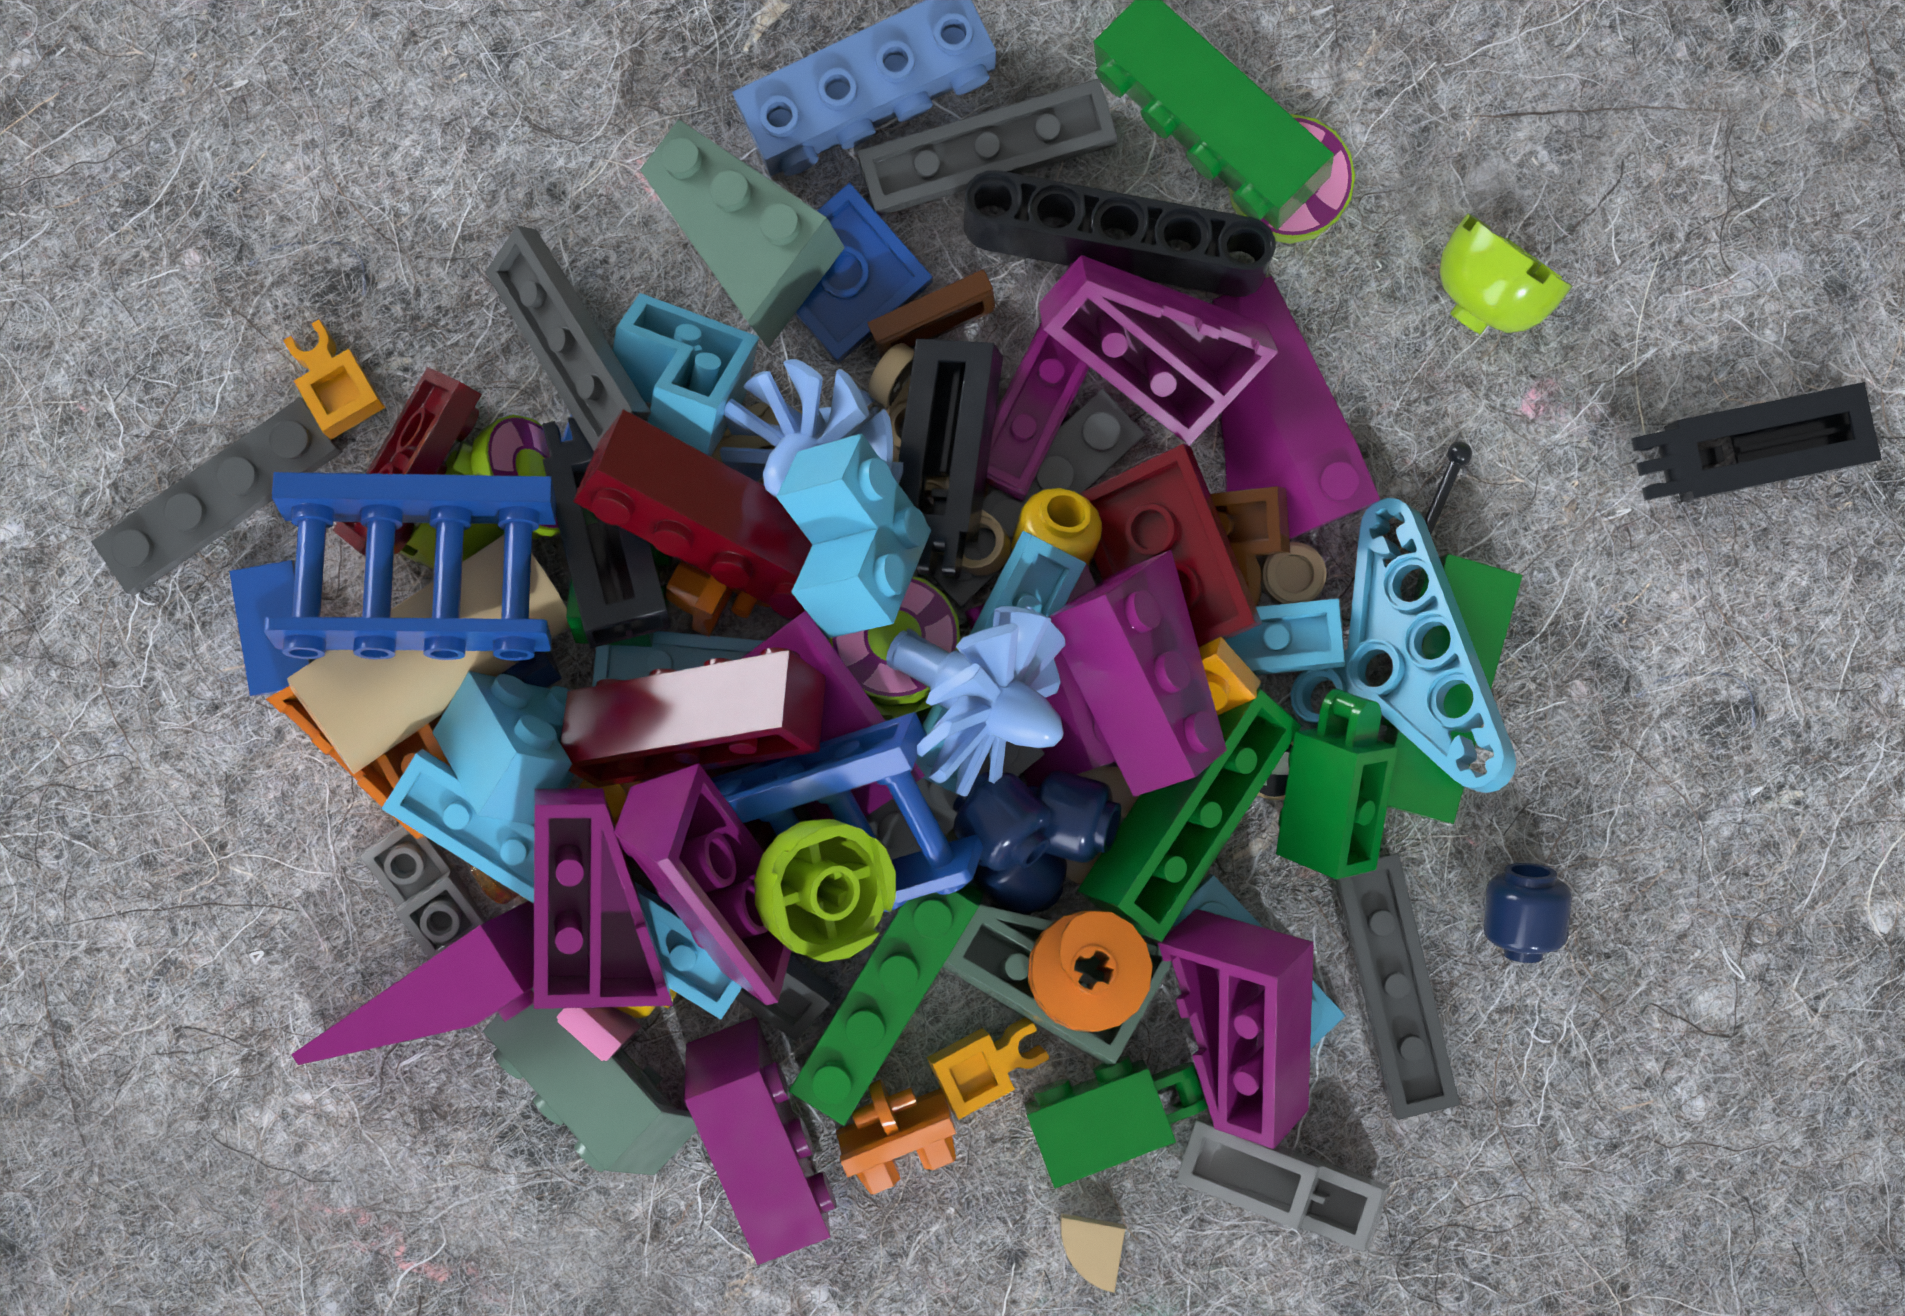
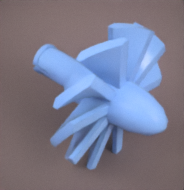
[720,359,903,497]
[886,605,1065,796]

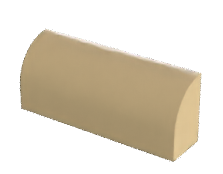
[287,534,569,774]

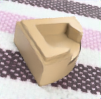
[1060,1213,1125,1293]

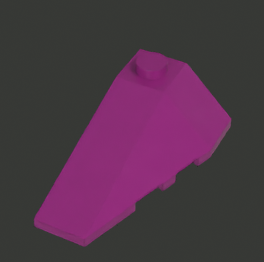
[1212,276,1380,539]
[291,900,534,1065]

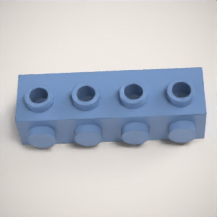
[732,0,996,177]

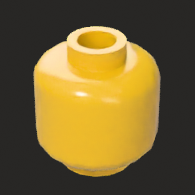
[1011,488,1102,566]

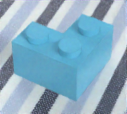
[612,293,759,457]
[776,433,931,638]
[432,671,575,825]

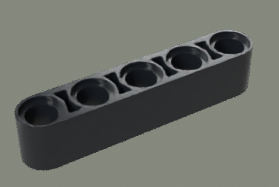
[964,170,1276,297]

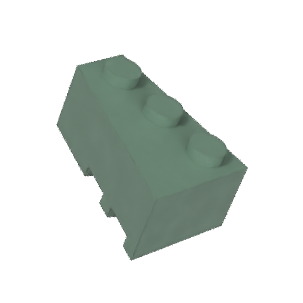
[640,119,845,349]
[942,905,1172,1064]
[483,989,697,1175]

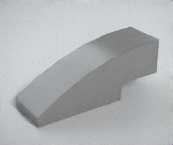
[1176,1119,1390,1252]

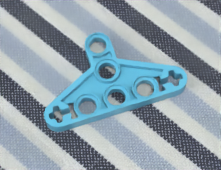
[1290,498,1516,793]

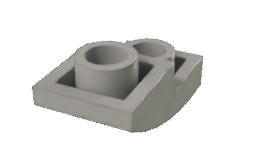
[360,825,487,959]

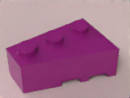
[1039,255,1279,446]
[1048,550,1227,797]
[534,788,673,1009]
[1158,909,1314,1149]
[684,1016,837,1265]

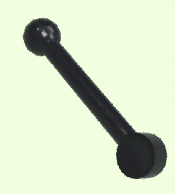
[1407,441,1473,554]

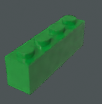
[1093,0,1334,230]
[1380,554,1523,824]
[1077,688,1302,942]
[788,882,984,1126]

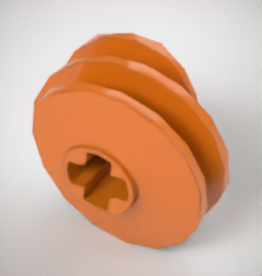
[1028,911,1153,1032]

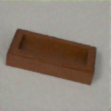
[867,269,995,358]

